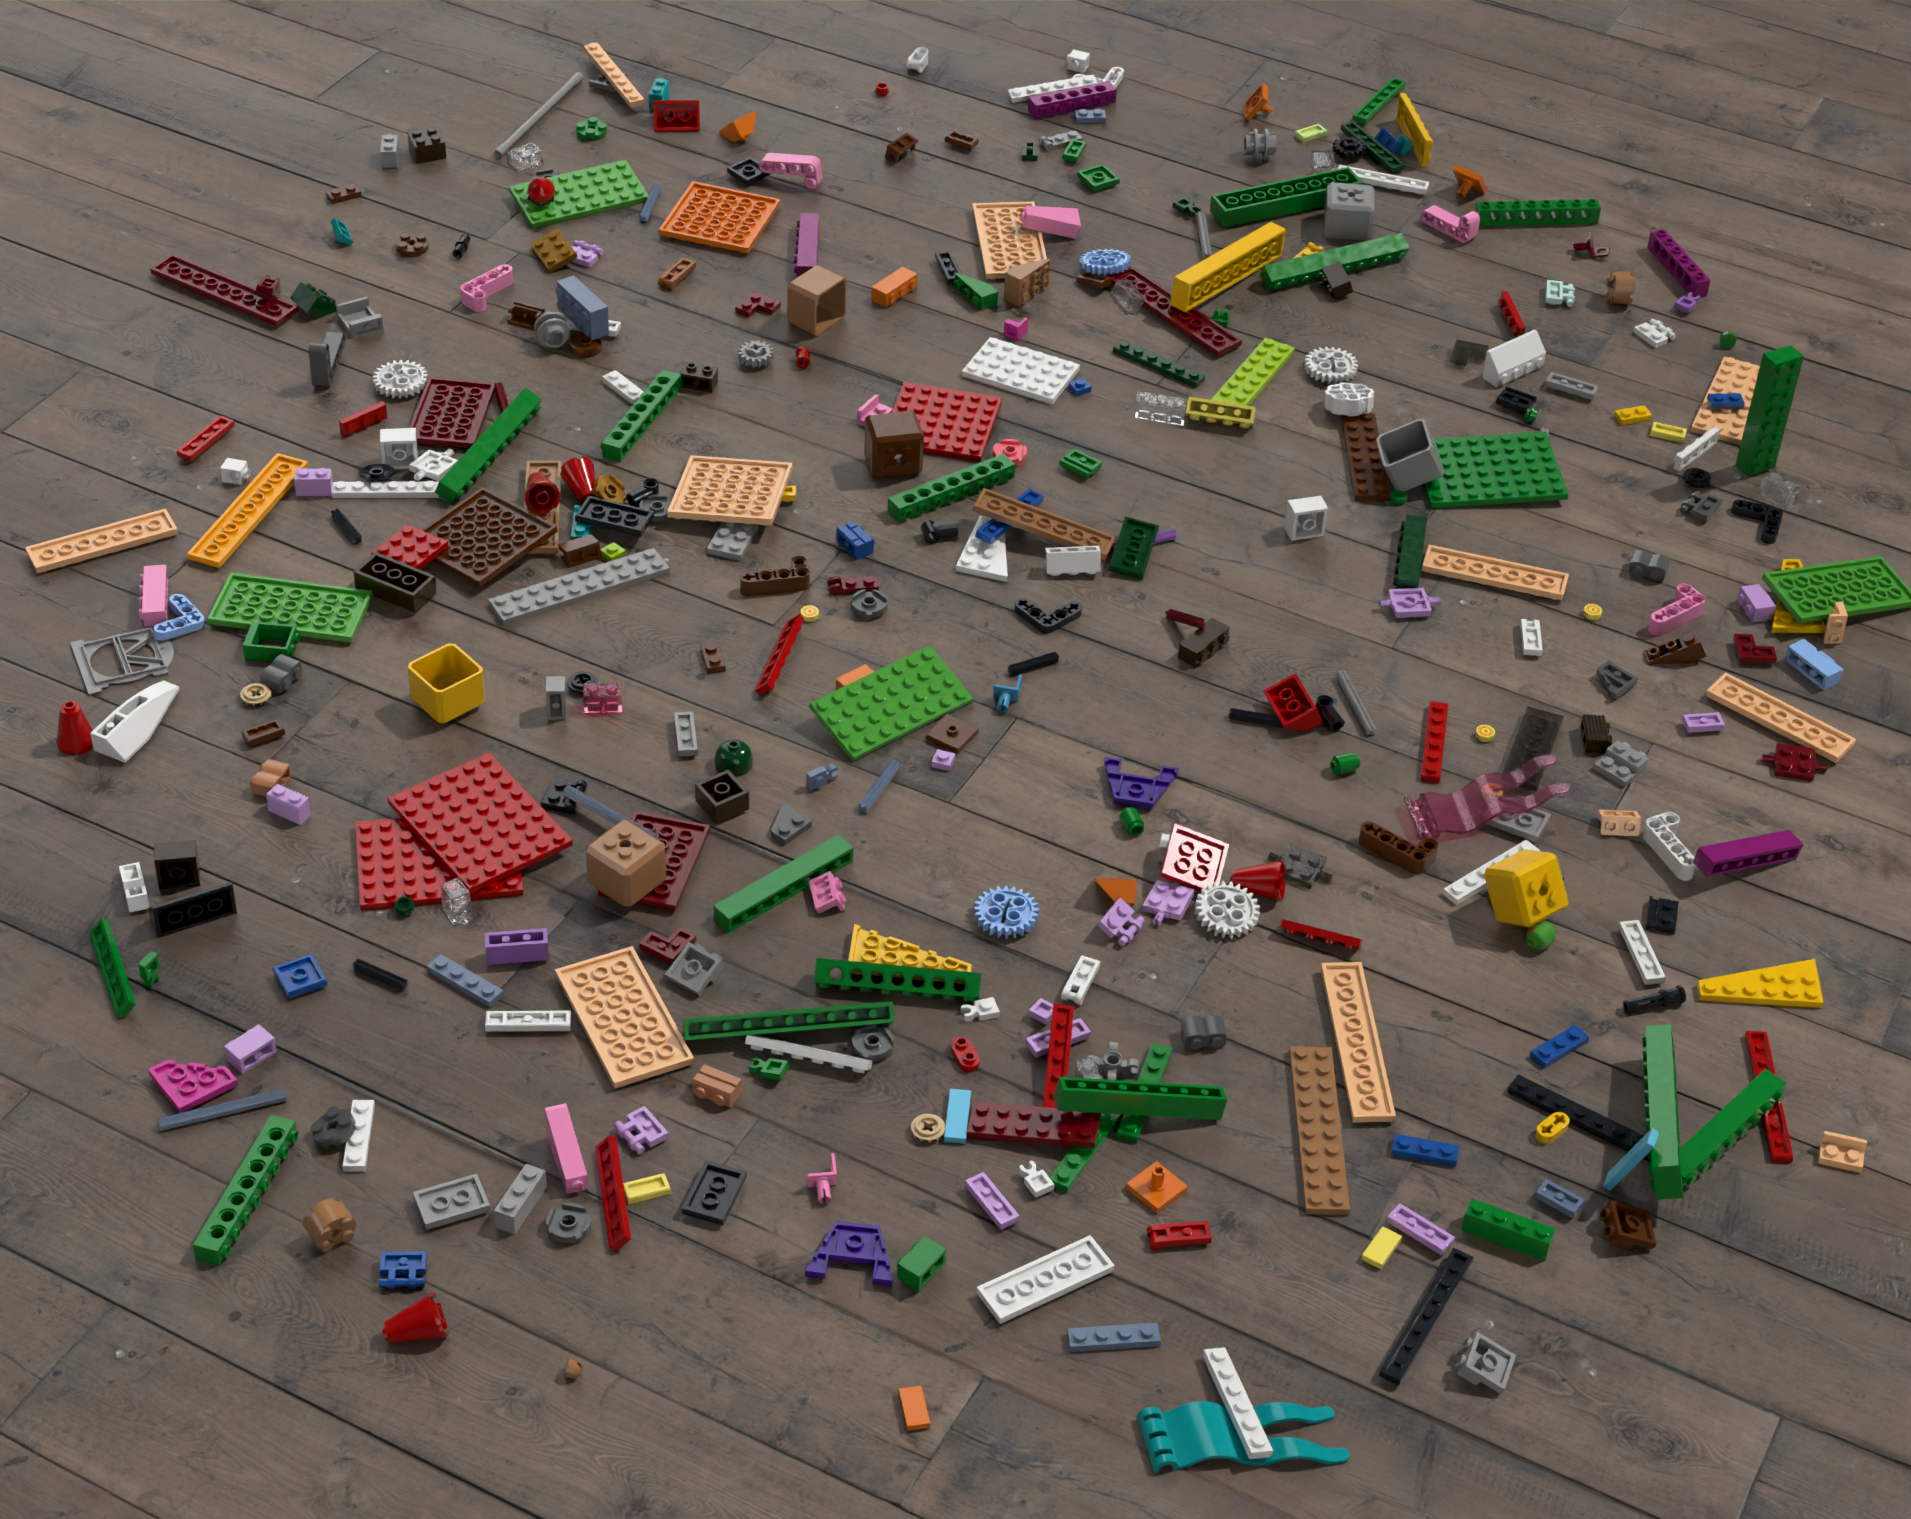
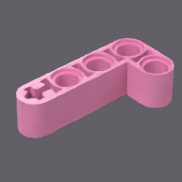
[759,153,823,189]
[1420,205,1480,243]
[460,264,513,312]
[1648,583,1706,636]

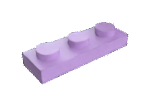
[1025,1018,1091,1058]
[965,1172,1019,1230]
[1387,1204,1455,1256]

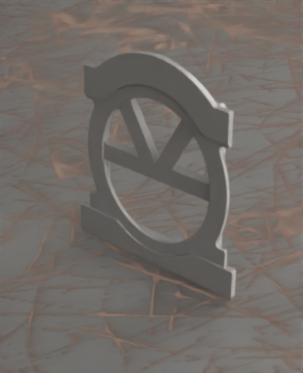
[70,627,174,696]

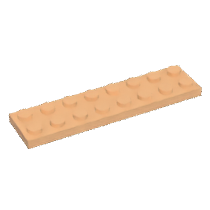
[25,509,178,573]
[1421,545,1569,601]
[1705,672,1856,763]

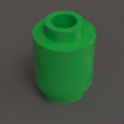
[1330,752,1360,775]
[1119,807,1144,836]

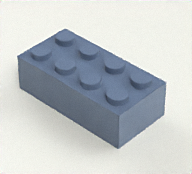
[556,275,609,340]

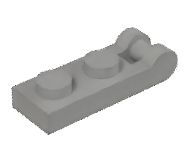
[1039,130,1083,151]

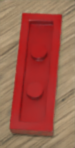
[339,401,387,437]

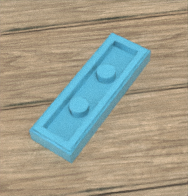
[944,1089,971,1144]

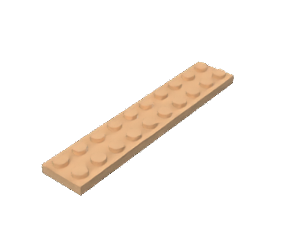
[1320,962,1396,1123]

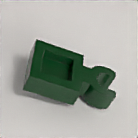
[1172,196,1201,217]

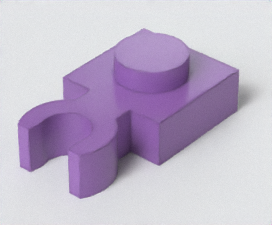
[1674,292,1700,314]

